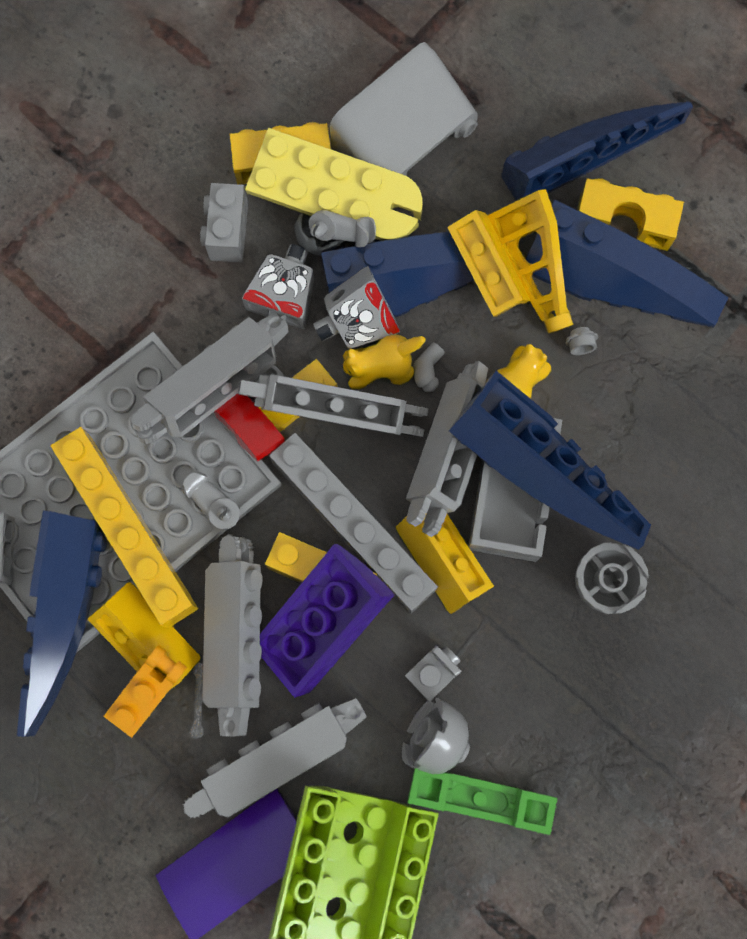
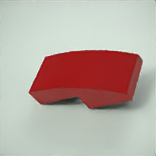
[214,393,285,462]

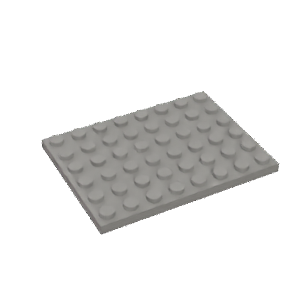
[0,332,282,653]

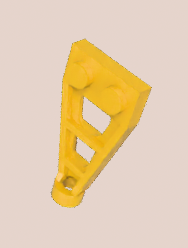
[487,189,574,334]

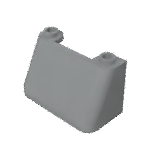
[330,42,478,176]

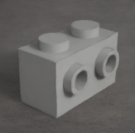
[200,183,248,263]

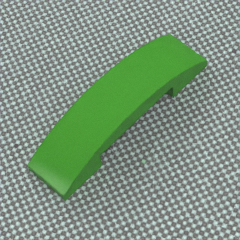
[407,768,557,835]

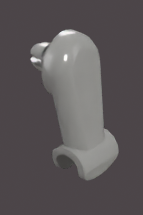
[309,210,376,247]
[181,471,240,530]

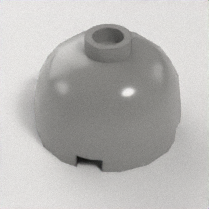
[575,542,649,614]
[402,698,470,774]

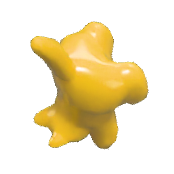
[342,334,425,390]
[485,344,551,399]

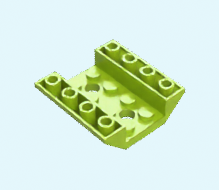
[269,786,439,939]

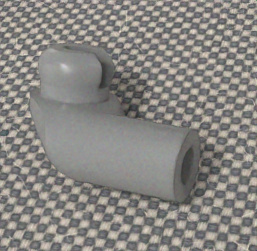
[413,342,445,392]

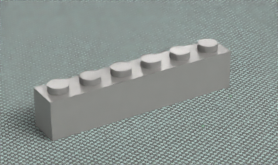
[269,433,438,614]

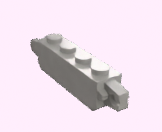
[130,313,289,445]
[406,361,488,537]
[238,374,428,437]
[202,534,262,736]
[183,699,367,819]

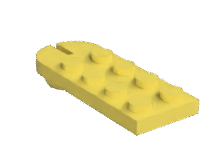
[245,128,423,241]

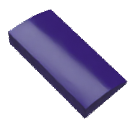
[260,544,395,698]
[155,788,298,939]

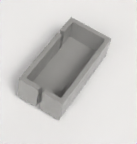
[468,418,562,562]

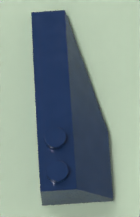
[501,101,693,201]
[526,200,728,328]
[321,232,474,317]
[449,371,651,550]
[17,510,107,737]

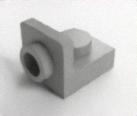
[405,645,462,701]

